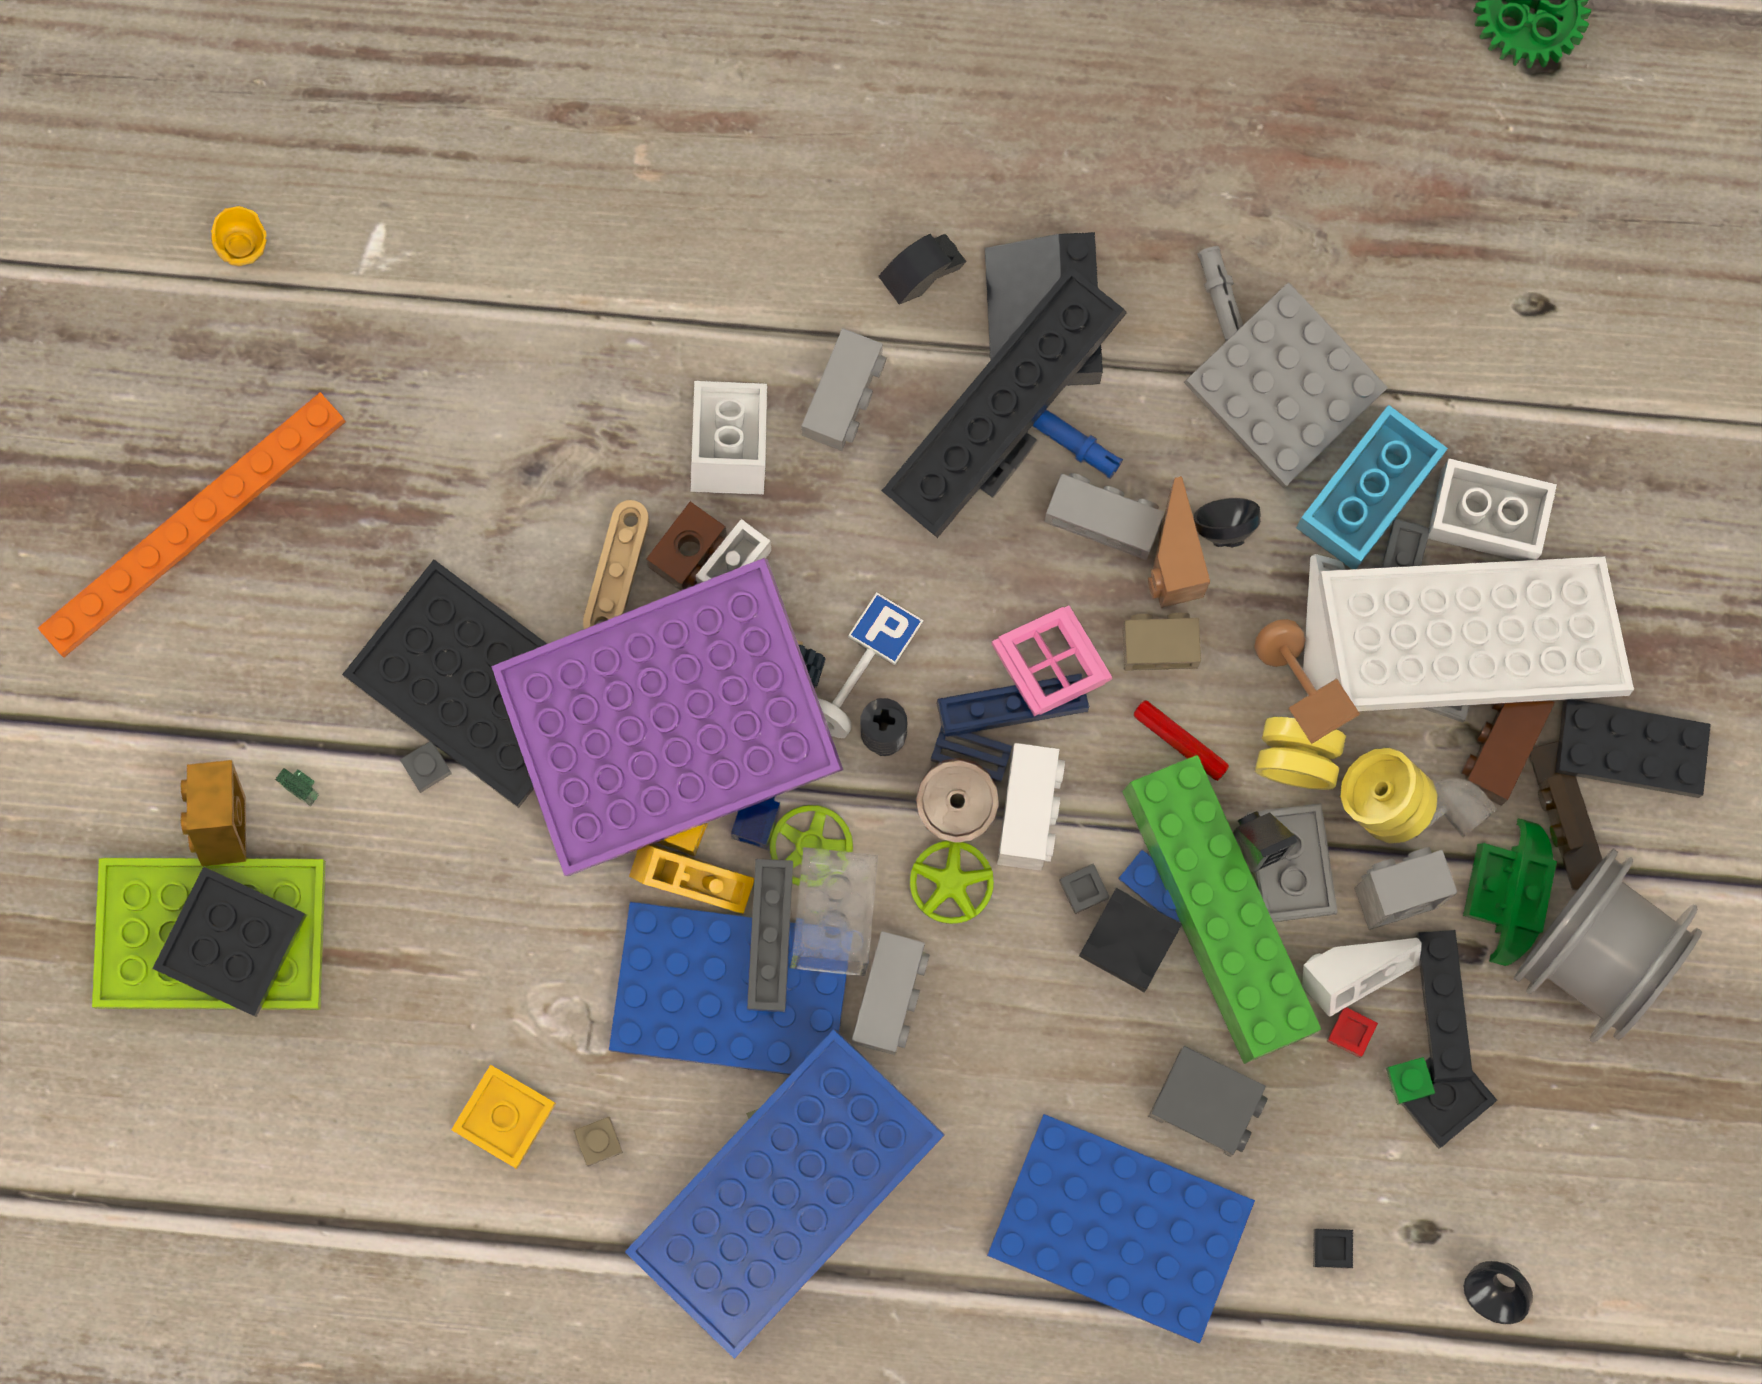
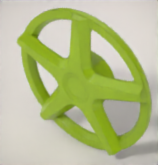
[769,805,853,888]
[910,841,994,924]

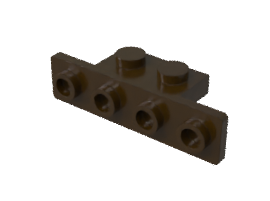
[1529,741,1603,891]

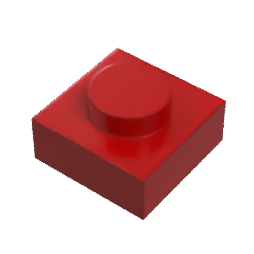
[1326,1007,1378,1058]

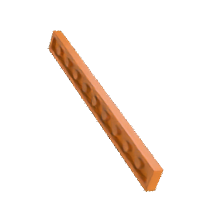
[38,392,346,658]

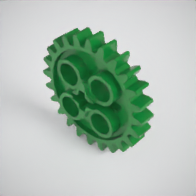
[1473,0,1591,68]

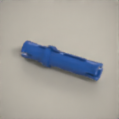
[1033,409,1123,479]

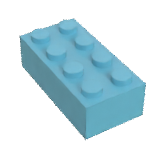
[1296,405,1448,569]

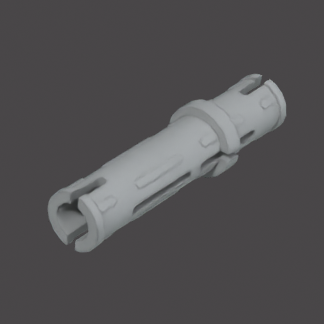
[1197,246,1243,341]

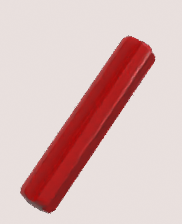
[1134,700,1229,781]

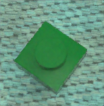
[1386,1057,1435,1105]

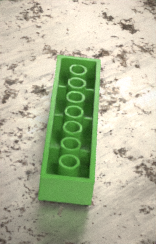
[1122,755,1322,1064]

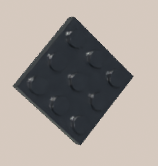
[152,866,307,1017]

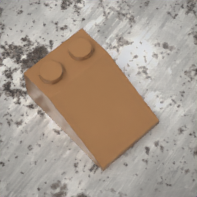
[1148,476,1210,608]

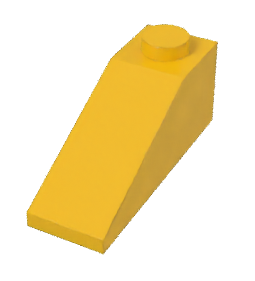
[629,844,754,914]

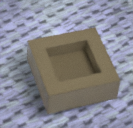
[574,1117,623,1166]

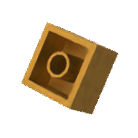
[181,760,246,866]

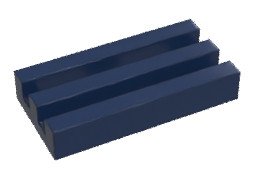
[931,725,1012,783]

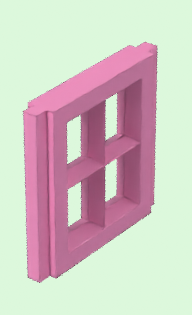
[992,606,1112,716]

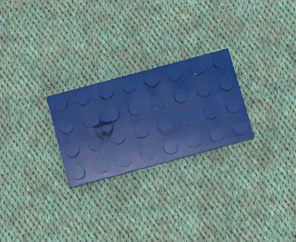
[625,1029,945,1359]

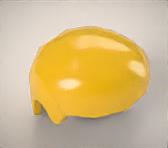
[211,206,267,266]

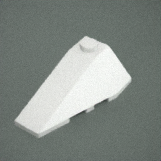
[1303,554,1346,696]

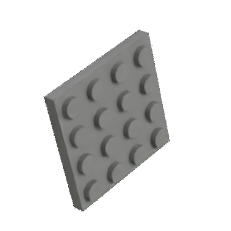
[1184,282,1388,488]

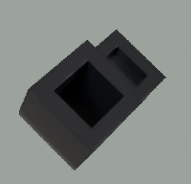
[878,234,967,305]

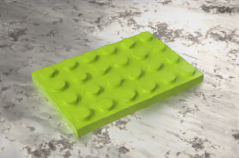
[92,858,326,1010]

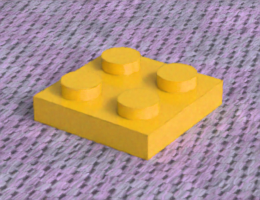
[451,1064,556,1169]

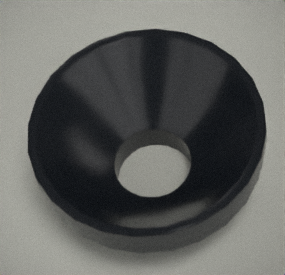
[1194,498,1261,548]
[1463,1261,1533,1324]

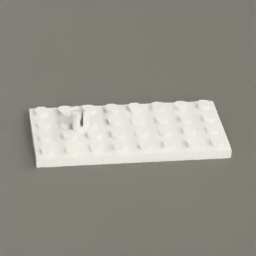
[1318,556,1634,711]

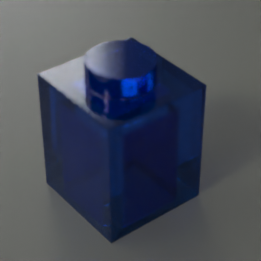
[731,796,781,850]

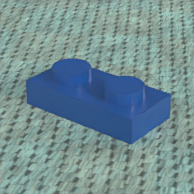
[1118,850,1180,922]

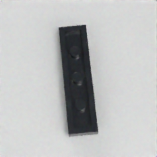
[1416,930,1473,1082]

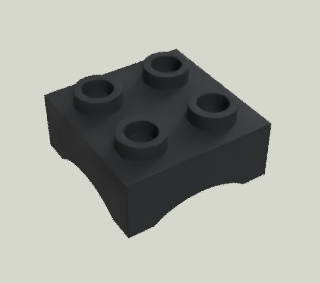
[1079,888,1182,992]

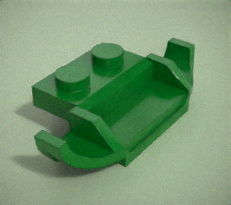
[1463,818,1557,966]

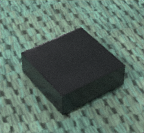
[1313,1229,1353,1269]

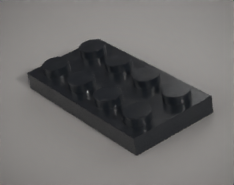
[1555,699,1711,798]

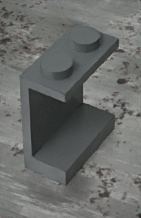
[1148,1046,1268,1157]

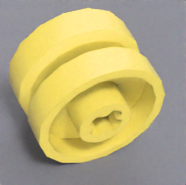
[1255,717,1346,790]
[1340,748,1438,843]

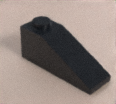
[1233,811,1298,873]

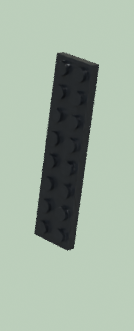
[881,266,1127,538]

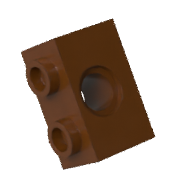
[646,501,727,591]

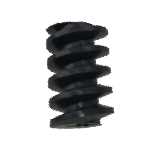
[860,698,908,756]

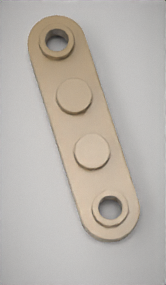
[583,500,649,629]

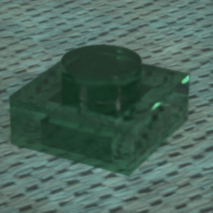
[275,768,319,807]

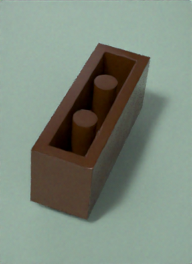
[1461,700,1555,806]

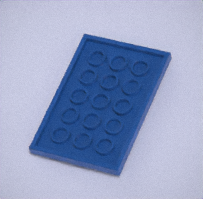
[609,902,852,1075]
[987,1114,1255,1343]

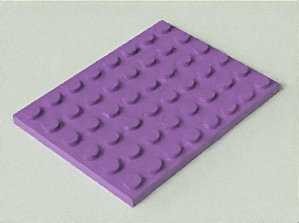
[491,558,843,876]

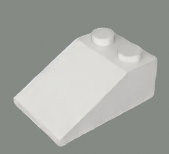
[690,381,767,495]

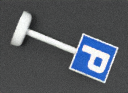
[818,592,923,738]

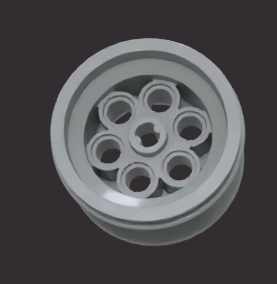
[1513,848,1702,1042]

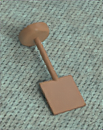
[1254,619,1360,744]

